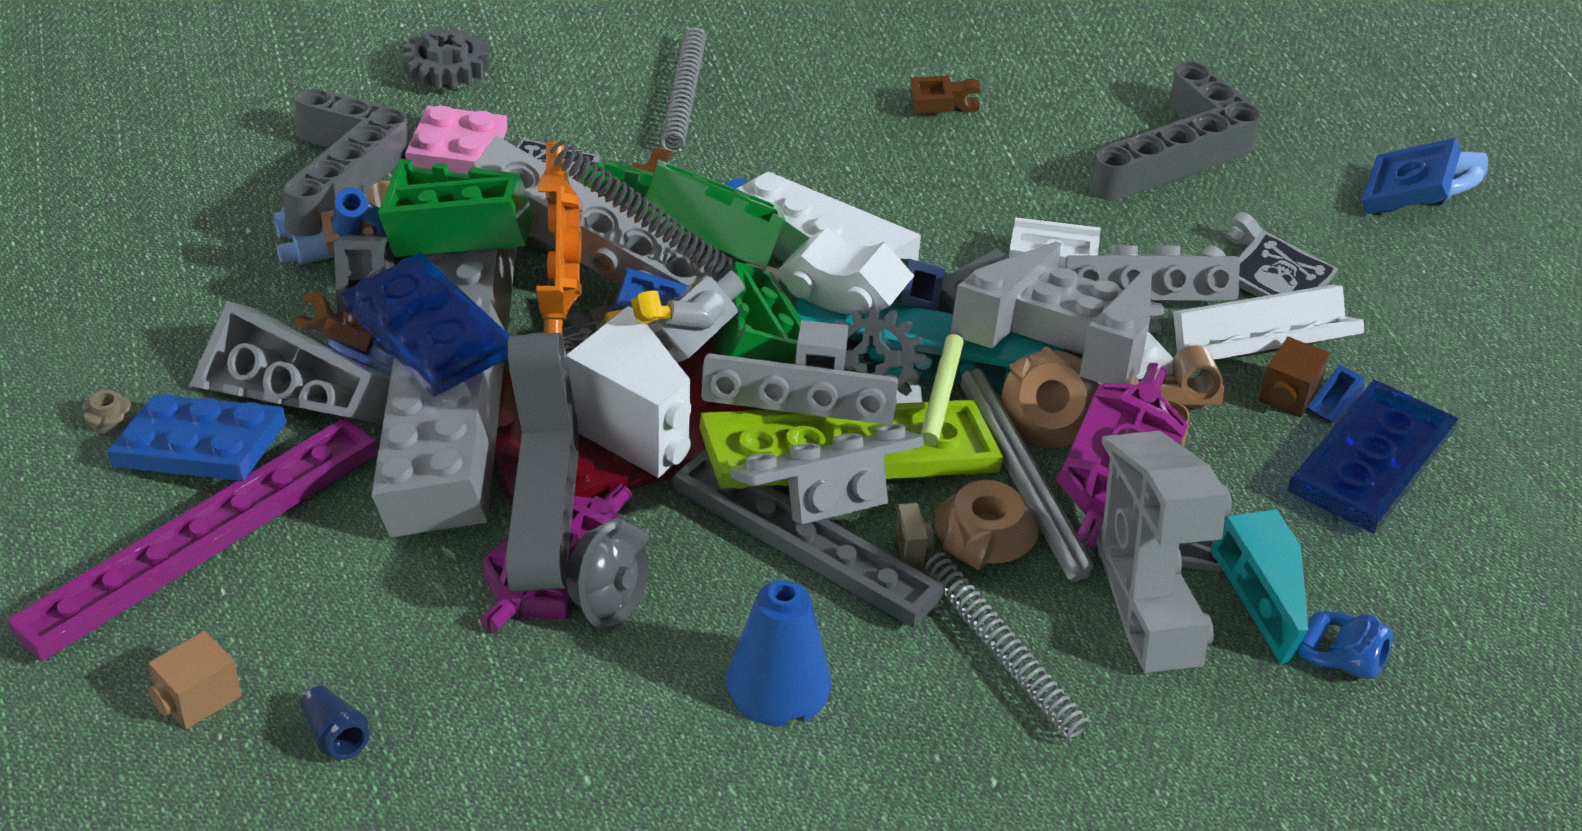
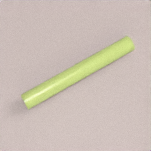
[920,334,964,446]

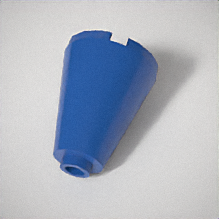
[726,580,831,727]

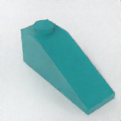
[1210,509,1308,664]

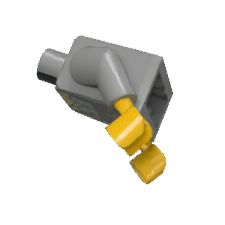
[605,268,745,363]

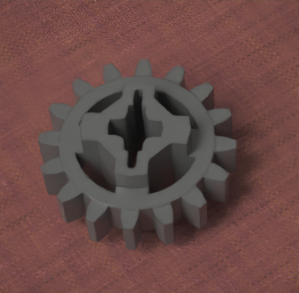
[403,26,489,90]
[836,307,926,403]

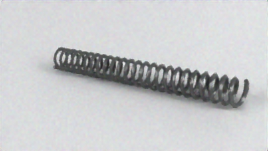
[550,140,735,277]

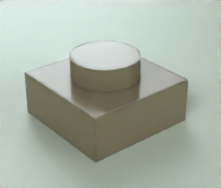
[895,503,934,573]

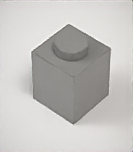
[795,320,849,371]

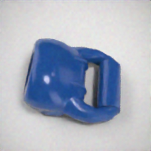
[1296,611,1393,679]

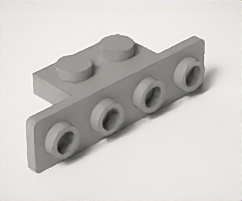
[1065,245,1240,300]
[701,354,898,425]
[730,424,924,524]

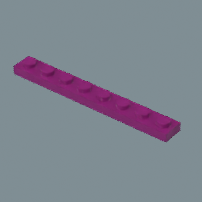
[7,417,377,662]

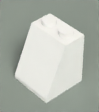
[566,306,691,478]

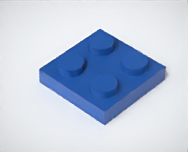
[1361,138,1461,214]

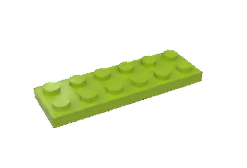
[699,400,1003,489]

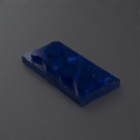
[340,253,510,397]
[1287,379,1459,534]

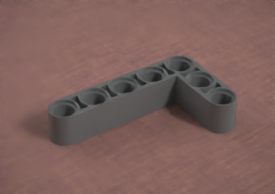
[1090,61,1261,201]
[284,89,407,236]
[506,332,579,592]

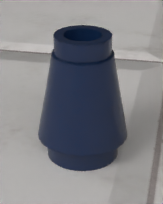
[301,686,369,760]

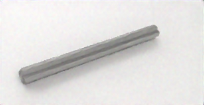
[960,368,1094,582]

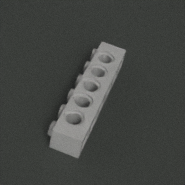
[472,136,727,285]

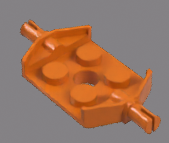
[536,142,583,334]

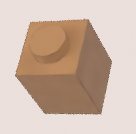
[148,631,242,730]

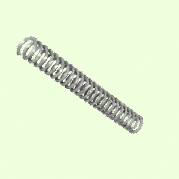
[661,27,706,154]
[924,552,1089,744]

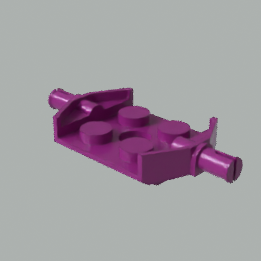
[1056,363,1188,546]
[480,484,632,634]

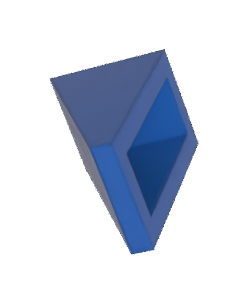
[1307,364,1365,423]

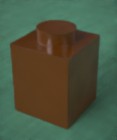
[1259,336,1330,417]

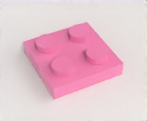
[405,105,508,174]

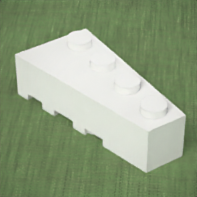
[737,172,921,263]

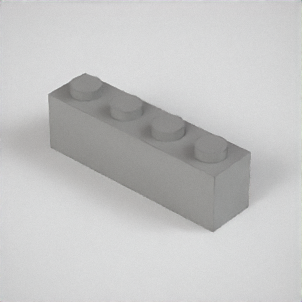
[189,301,391,425]

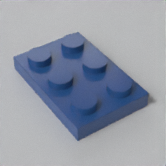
[107,394,287,481]

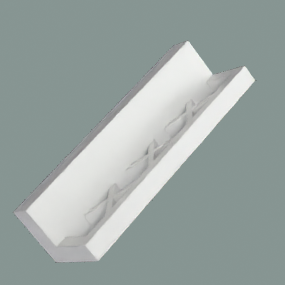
[1173,284,1364,360]

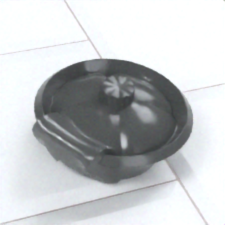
[566,517,649,630]

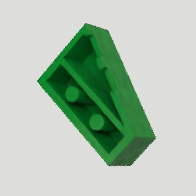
[378,159,534,257]
[640,159,785,270]
[713,261,802,364]

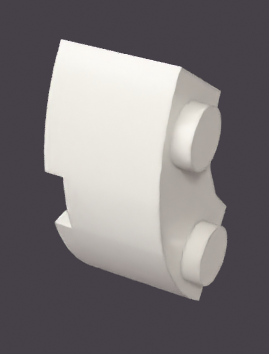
[775,227,914,315]

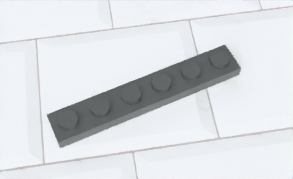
[673,450,944,628]

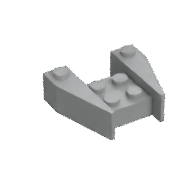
[950,241,1152,384]
[1096,431,1232,673]

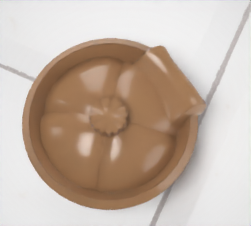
[1002,346,1099,448]
[935,480,1039,571]

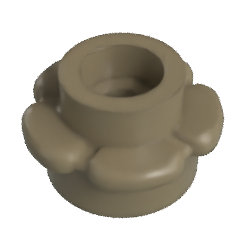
[82,390,131,434]

